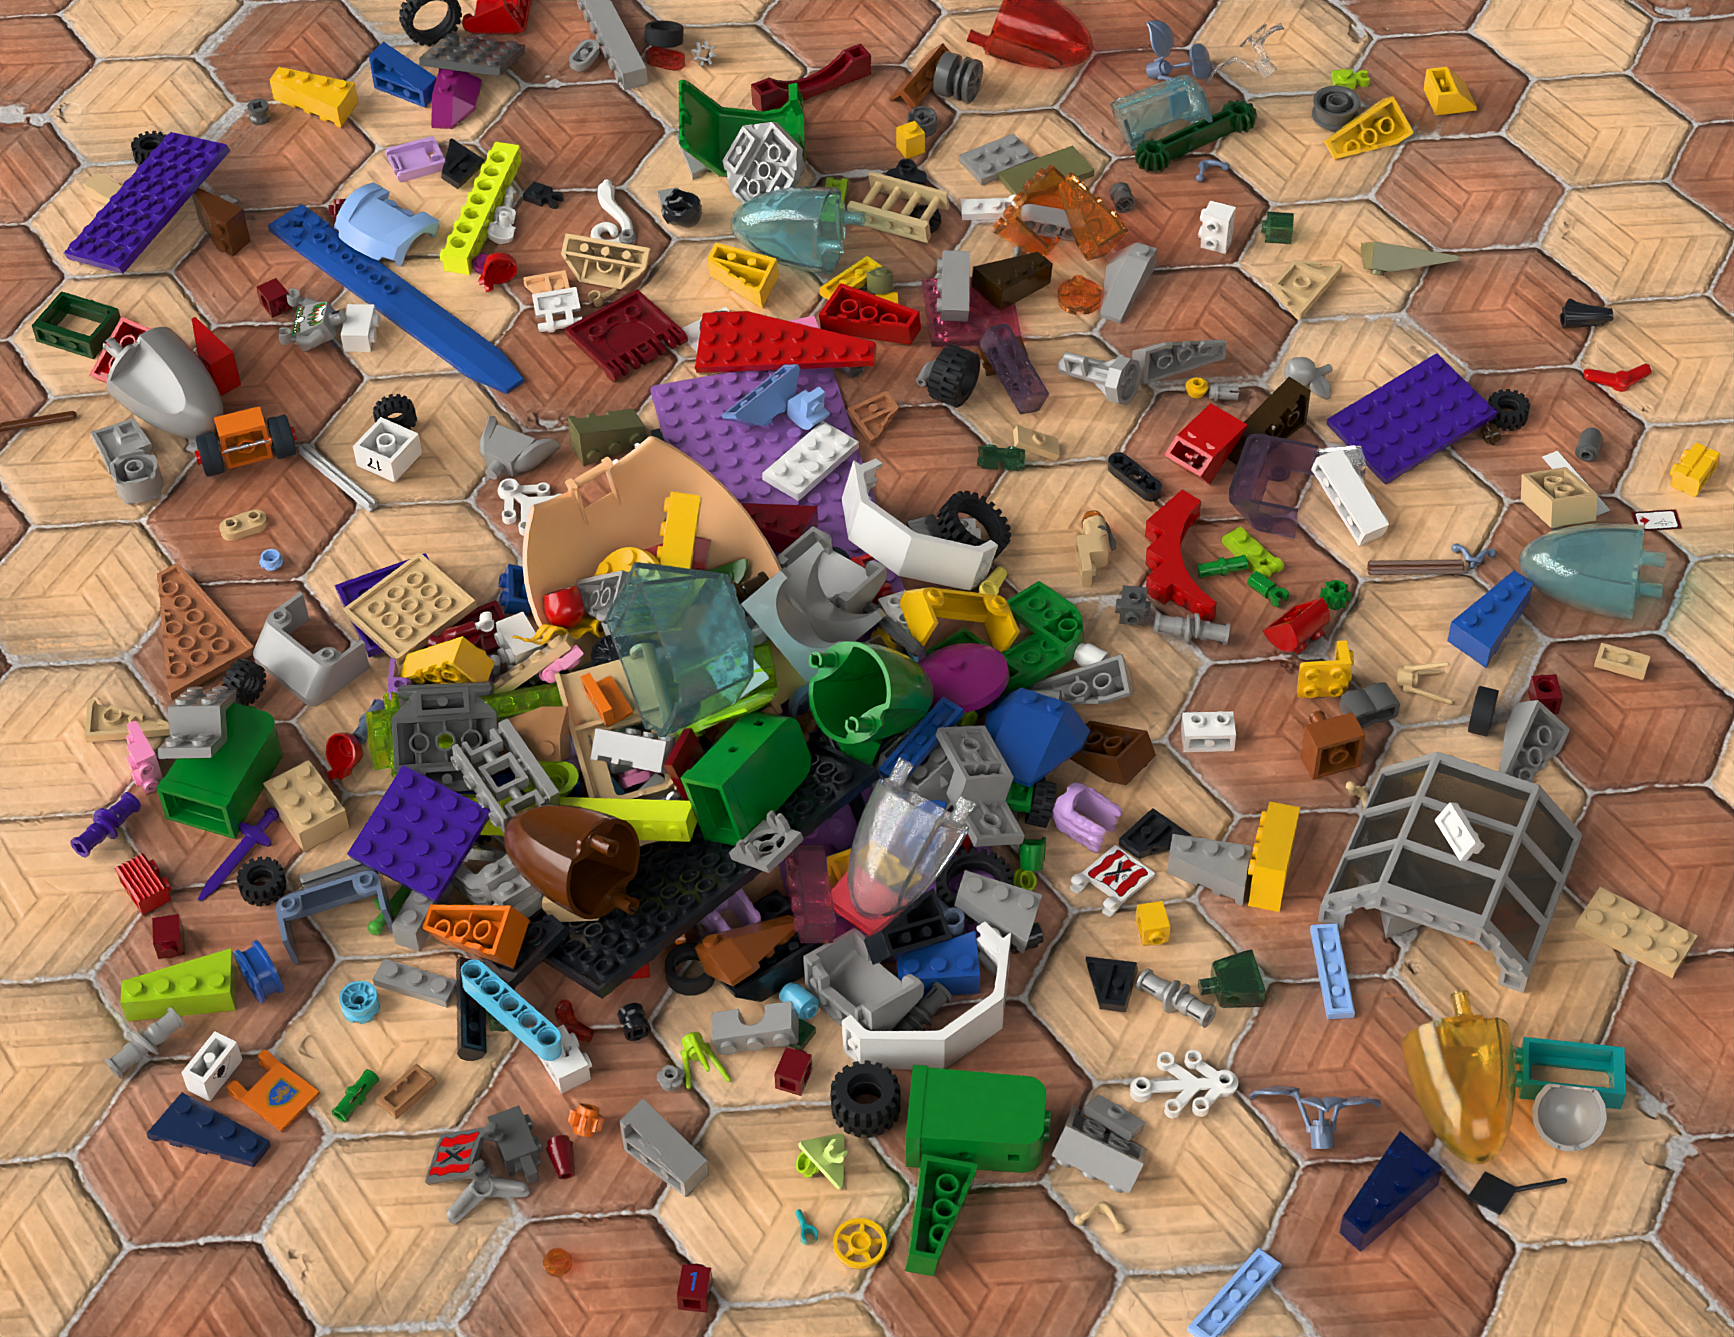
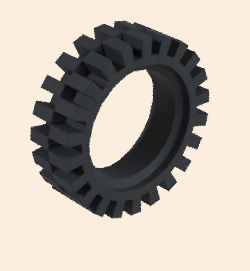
[937,490,1011,560]

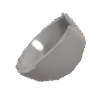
[1532,1084,1607,1151]

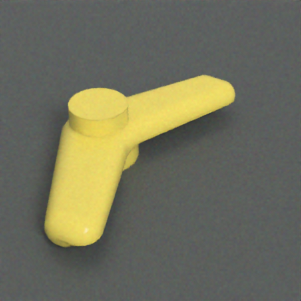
[978,566,1007,595]

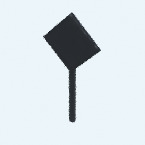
[1467,1171,1567,1215]

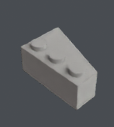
[1167,834,1251,906]
[954,870,1042,954]

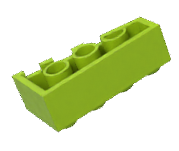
[120,948,237,1021]

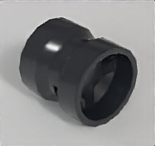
[617,1003,651,1041]

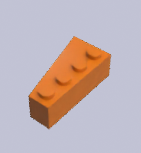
[422,905,530,969]

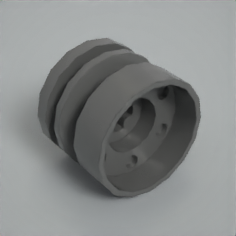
[933,51,983,103]

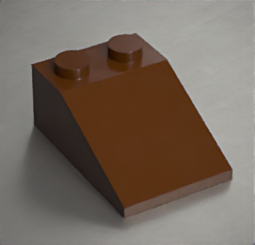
[192,188,251,256]
[1069,721,1156,785]

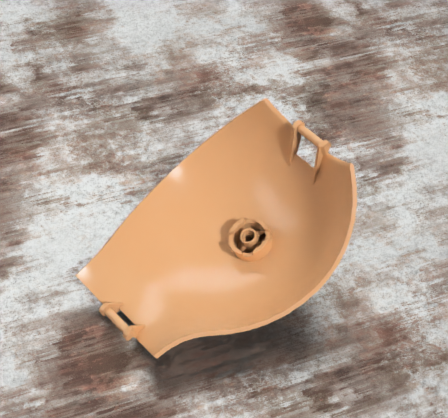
[523,436,817,743]

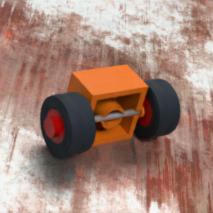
[195,406,297,477]

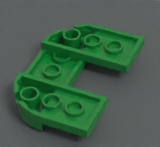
[926,581,1084,697]

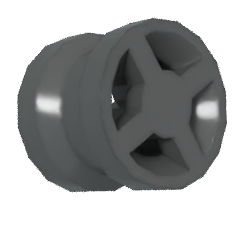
[247,99,271,125]

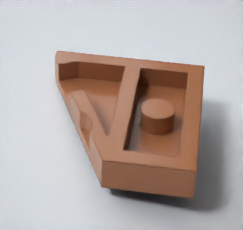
[847,391,899,445]

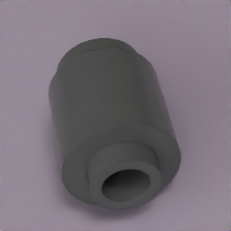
[1575,427,1603,462]

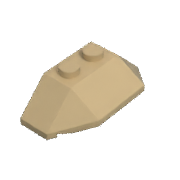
[561,233,651,290]

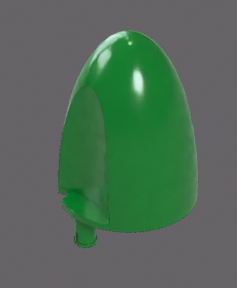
[809,641,934,744]

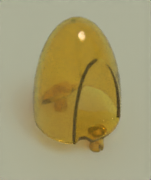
[1401,990,1516,1165]

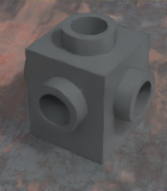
[1115,585,1151,626]

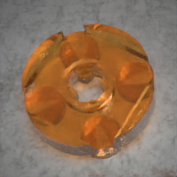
[1057,275,1102,315]

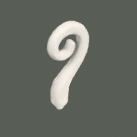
[591,180,633,243]

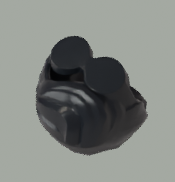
[661,189,702,228]

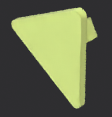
[799,1133,848,1189]

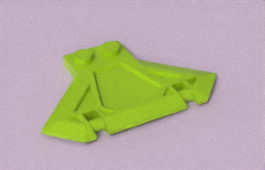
[676,687,780,737]

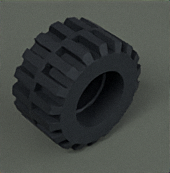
[928,344,980,408]
[830,1060,901,1138]

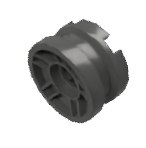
[907,106,937,137]

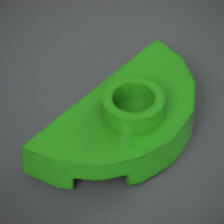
[701,558,749,591]

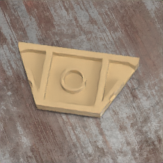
[1271,260,1343,320]

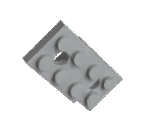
[158,686,236,759]
[936,725,1025,847]

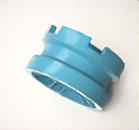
[339,980,380,1024]

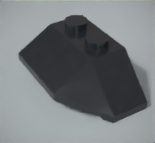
[720,925,824,1002]

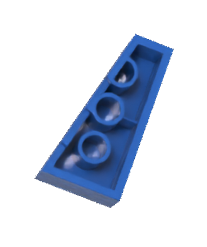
[1447,570,1533,668]

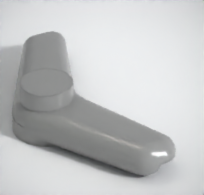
[446,1176,529,1224]

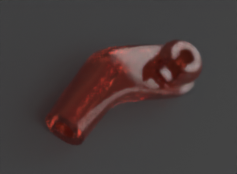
[555,999,594,1043]

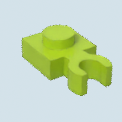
[1331,69,1370,89]

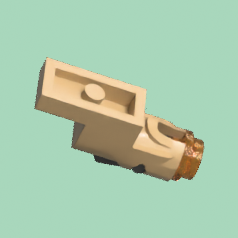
[1075,510,1116,587]

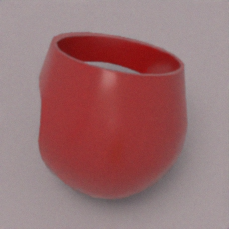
[544,585,585,629]

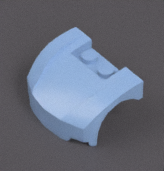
[334,182,440,266]

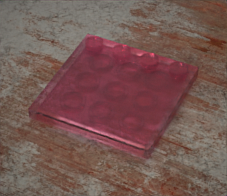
[921,277,1021,347]

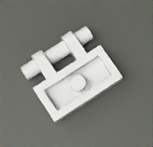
[532,287,582,333]

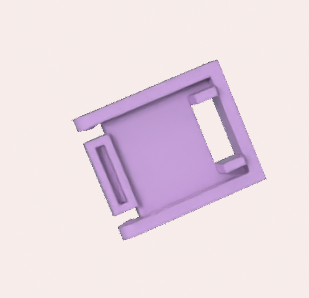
[385,136,445,182]

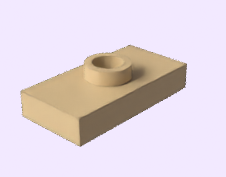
[1013,425,1060,460]

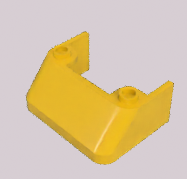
[899,587,1019,653]

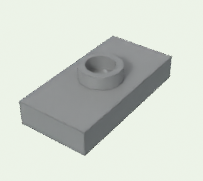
[1083,1094,1146,1141]

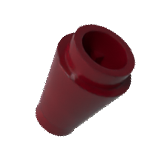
[546,1135,575,1180]

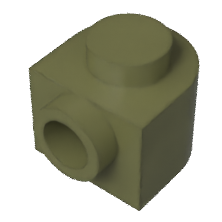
[867,267,893,294]

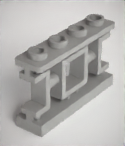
[451,718,560,833]

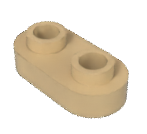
[219,510,268,541]

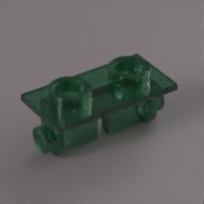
[977,444,1025,471]

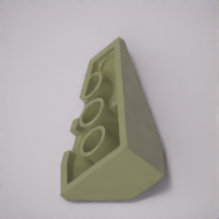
[1361,242,1460,276]

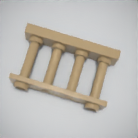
[847,171,950,243]

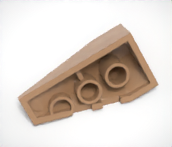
[497,706,570,762]

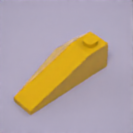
[1324,96,1414,159]

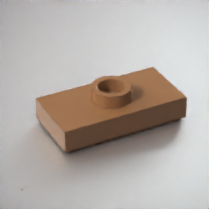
[376,1063,436,1120]

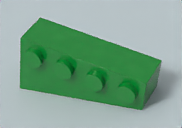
[905,1154,979,1276]

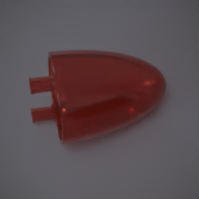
[967,0,1093,69]

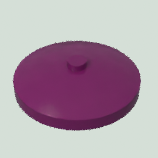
[918,643,1010,713]

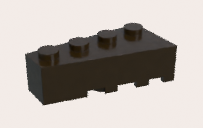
[1227,376,1311,471]

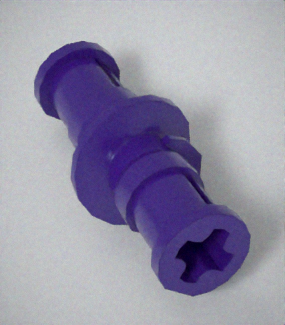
[70,792,141,858]

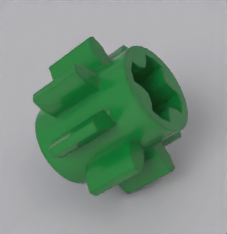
[1320,580,1352,610]

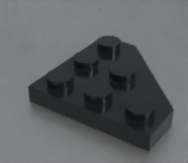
[480,914,571,990]

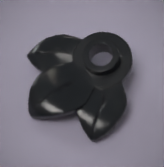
[885,159,927,184]

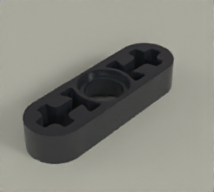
[1108,452,1162,502]

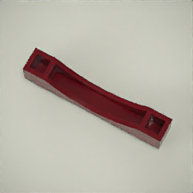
[751,43,871,111]

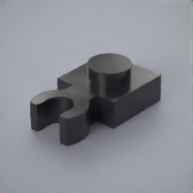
[523,181,564,209]

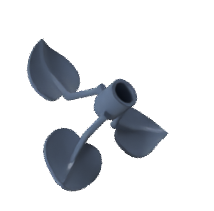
[1146,20,1212,118]
[1249,1086,1381,1149]

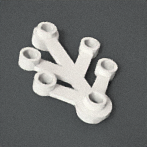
[498,478,562,536]
[1130,1050,1238,1118]

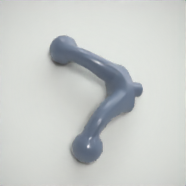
[1196,160,1230,182]
[1452,543,1496,569]

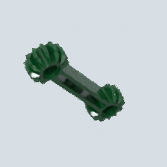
[1135,99,1257,173]

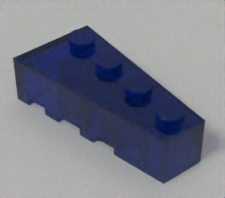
[1339,1131,1443,1252]

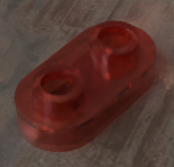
[645,46,685,71]

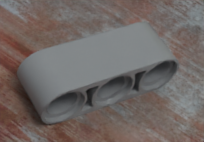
[1020,204,1082,241]

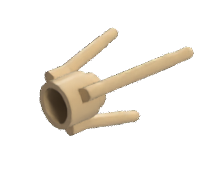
[1397,662,1454,704]

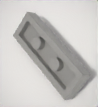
[373,958,456,1008]

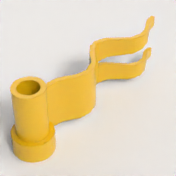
[512,616,606,645]

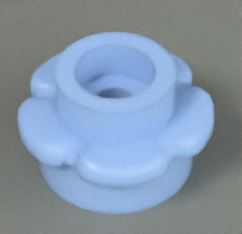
[259,549,283,571]

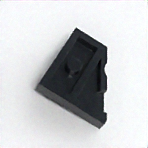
[441,138,485,189]
[1085,956,1138,1012]

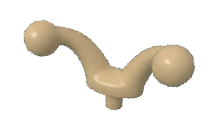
[1346,781,1380,816]
[1074,1201,1126,1233]

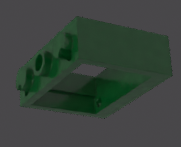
[31,291,121,360]

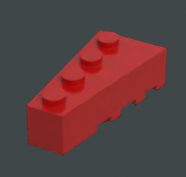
[819,283,921,345]

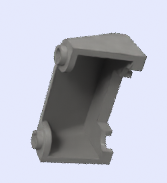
[776,526,887,614]
[803,928,924,1031]

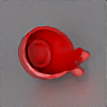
[478,252,517,292]
[326,732,364,780]

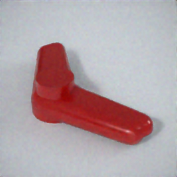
[1583,364,1652,392]

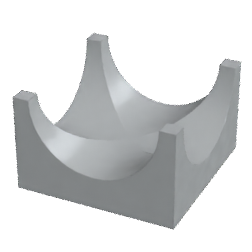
[741,539,886,682]

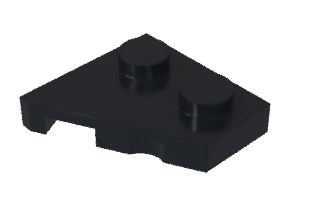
[1119,808,1191,859]

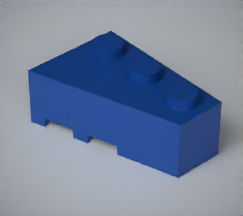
[369,41,437,108]
[897,931,980,997]

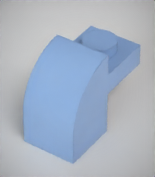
[787,387,830,430]

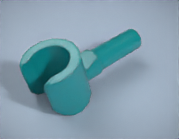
[795,1209,818,1245]

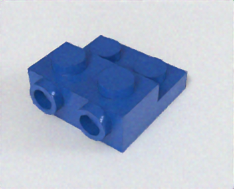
[498,564,532,617]

